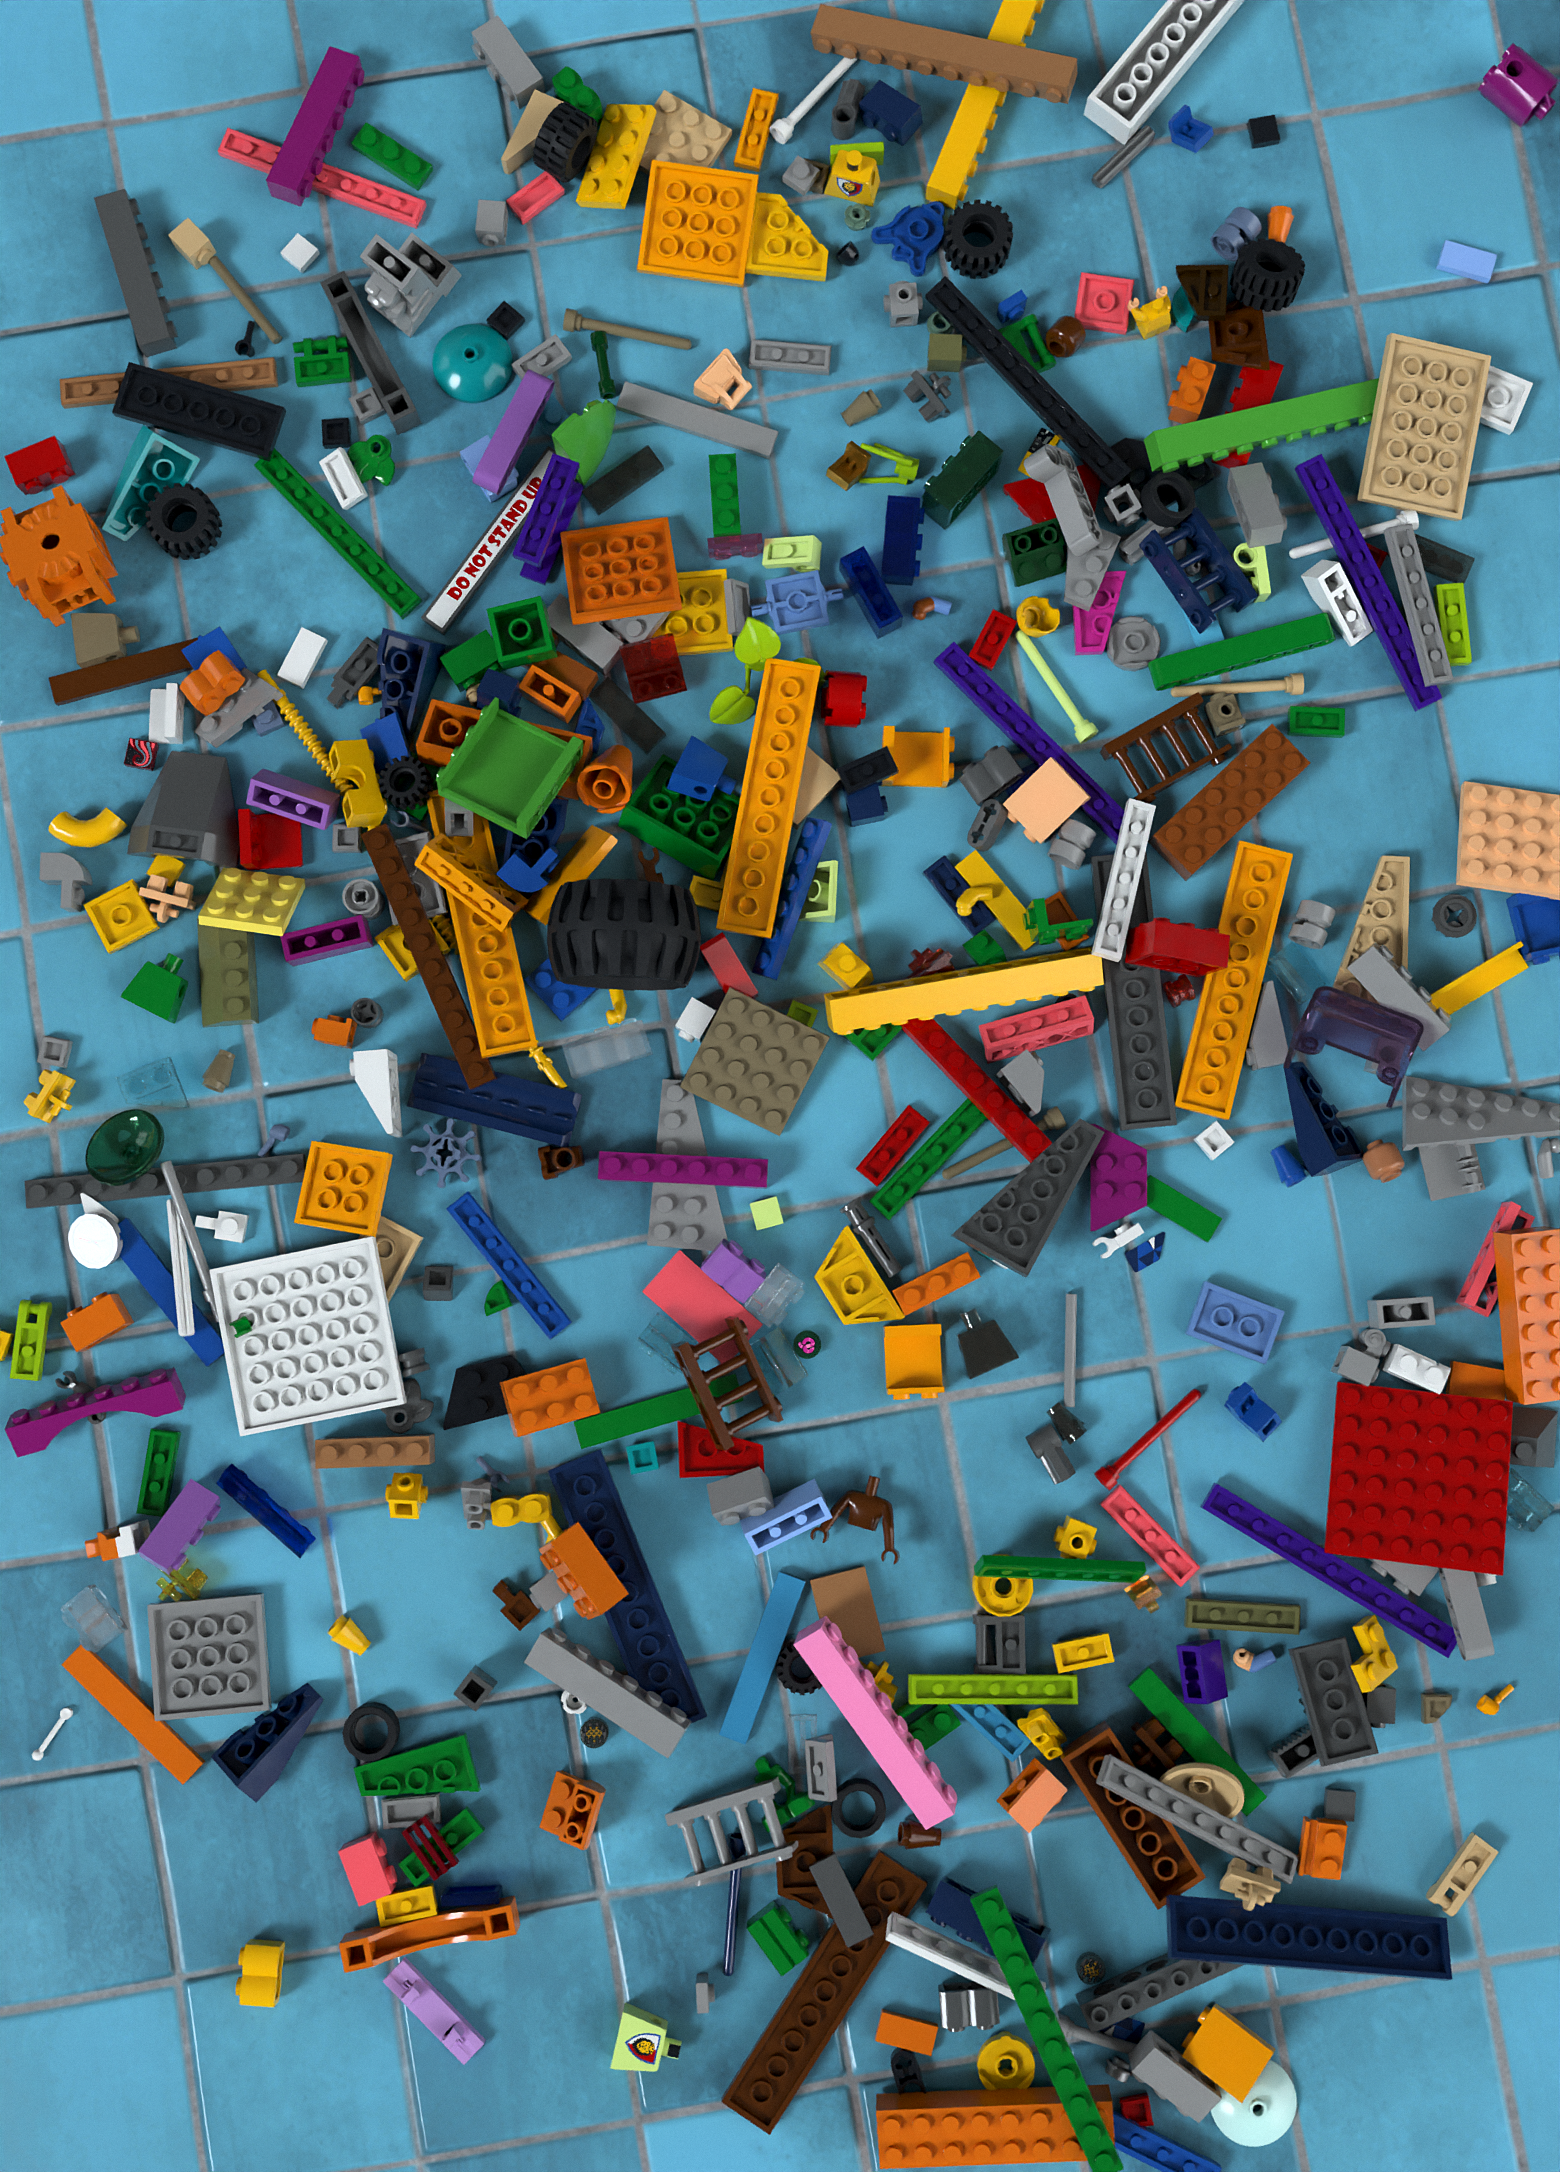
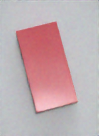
[506,171,565,225]

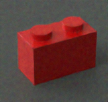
[4,435,76,495]

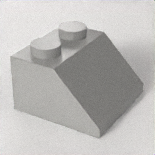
[995,1049,1045,1119]

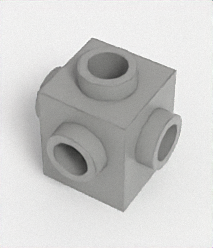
[883,281,923,328]
[1103,483,1142,527]

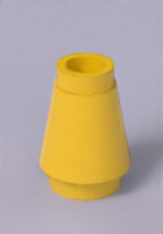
[327,1615,371,1656]

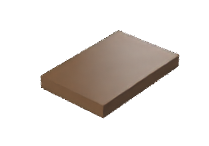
[810,1565,886,1658]

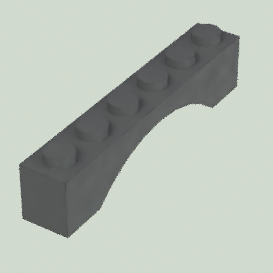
[320,271,422,435]

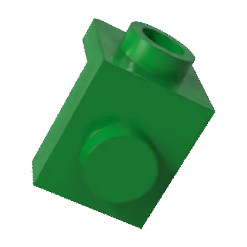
[962,929,1007,966]

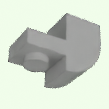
[39,852,93,912]

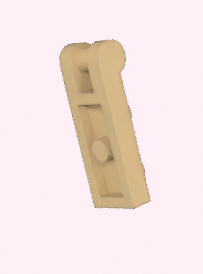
[1426,1832,1499,1917]

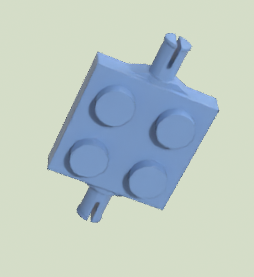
[751,570,843,635]

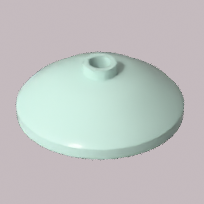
[1211,2059,1297,2147]

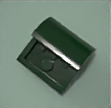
[1002,517,1067,587]

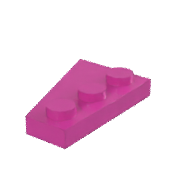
[1072,571,1126,655]

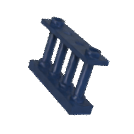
[1139,507,1259,634]

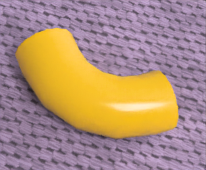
[48,807,128,848]

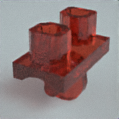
[906,948,956,979]

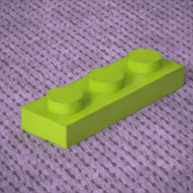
[1433,583,1472,667]

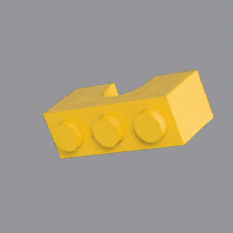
[328,739,388,828]

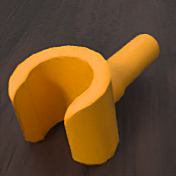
[358,686,382,705]
[1476,1684,1514,1715]

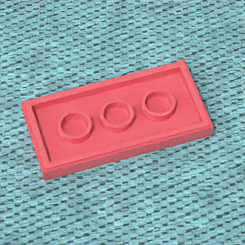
[642,1250,763,1363]

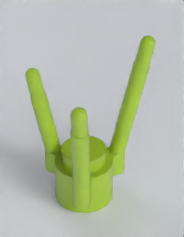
[859,443,920,485]

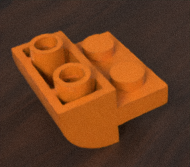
[539,1770,606,1850]

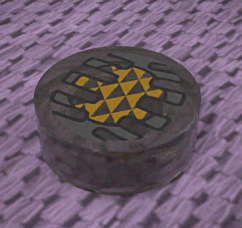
[580,1717,609,1748]
[1075,1952,1106,1985]

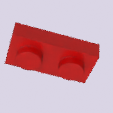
[969,609,1017,672]

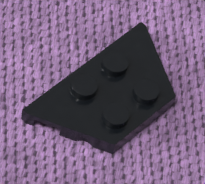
[443,1355,528,1430]

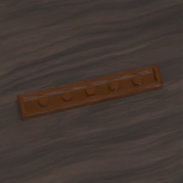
[49,638,198,706]

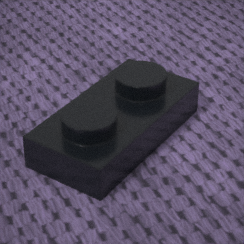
[836,746,899,796]

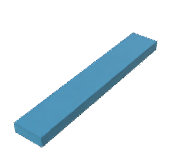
[719,1571,806,1745]

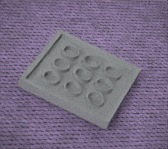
[147,1593,272,1721]

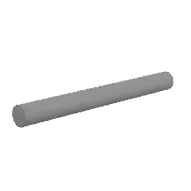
[1064,1294,1077,1407]

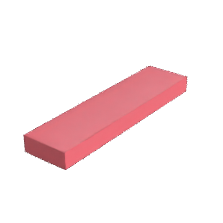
[1100,1484,1200,1587]

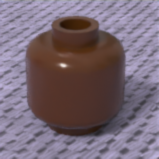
[1045,316,1086,358]

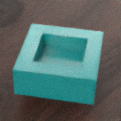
[626,1440,659,1475]

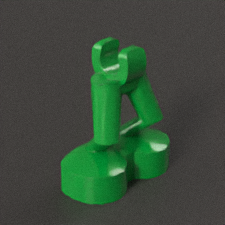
[754,1756,815,1832]

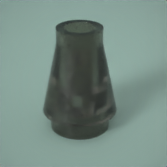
[1046,1402,1087,1445]

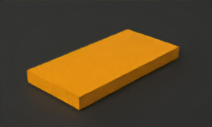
[523,825,618,925]

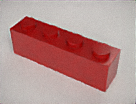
[1211,360,1284,469]

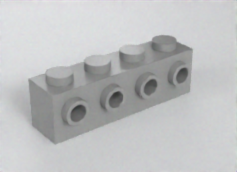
[1347,942,1451,1051]

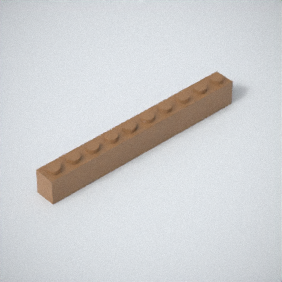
[810,4,1077,104]

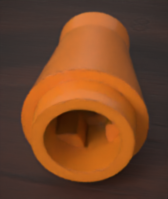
[1267,206,1294,243]

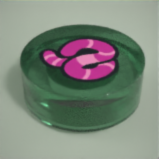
[793,1331,821,1359]

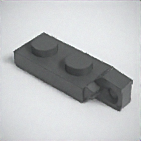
[326,637,380,710]

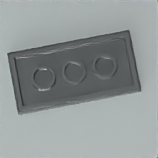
[1288,1636,1379,1767]

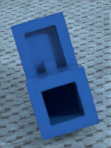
[496,844,560,892]
[1224,1382,1282,1442]

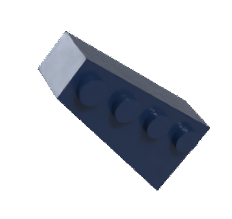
[926,1876,1051,1966]

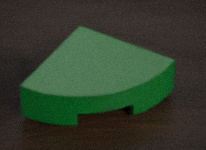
[484,1280,513,1316]

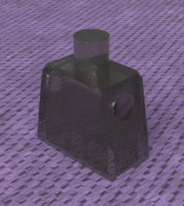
[956,1308,1019,1379]

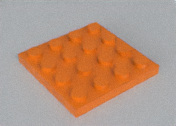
[560,517,682,625]

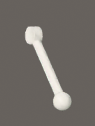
[32,1707,73,1761]

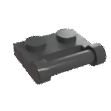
[973,1614,1026,1674]

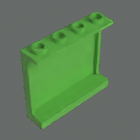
[436,697,583,839]

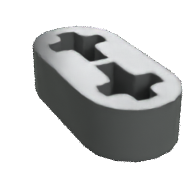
[967,799,1008,852]

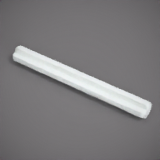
[166,1199,195,1337]

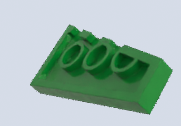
[354,1733,481,1796]

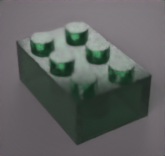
[921,430,1004,531]

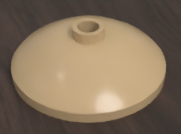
[1158,1762,1244,1819]

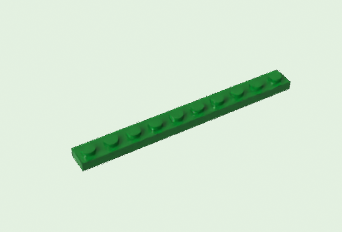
[970,1884,1124,2172]

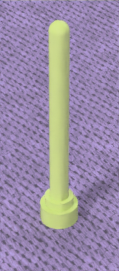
[1015,630,1099,744]

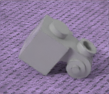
[1330,1328,1391,1387]

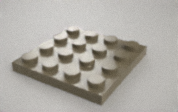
[680,987,830,1136]

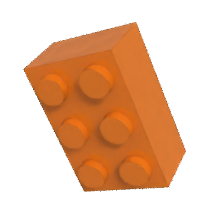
[500,1358,600,1437]
[539,1522,629,1620]

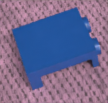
[1506,893,1560,965]

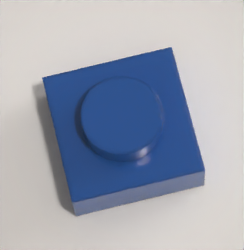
[996,290,1027,324]

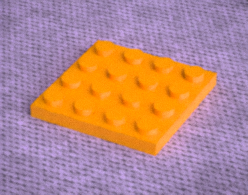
[637,160,759,288]

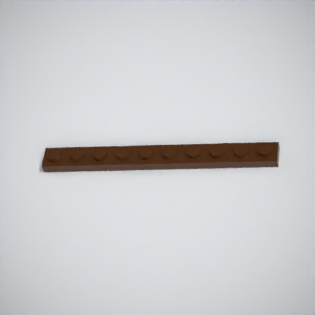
[361,823,497,1090]

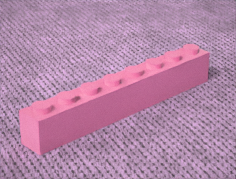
[793,1616,957,1830]

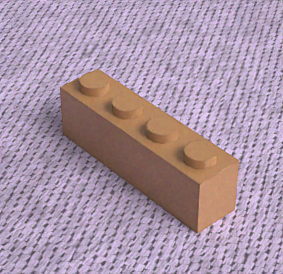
[315,1434,435,1469]

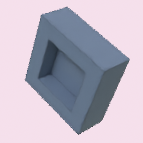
[250,700,286,737]

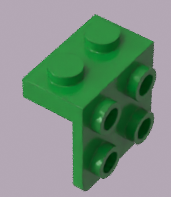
[1023,898,1094,945]

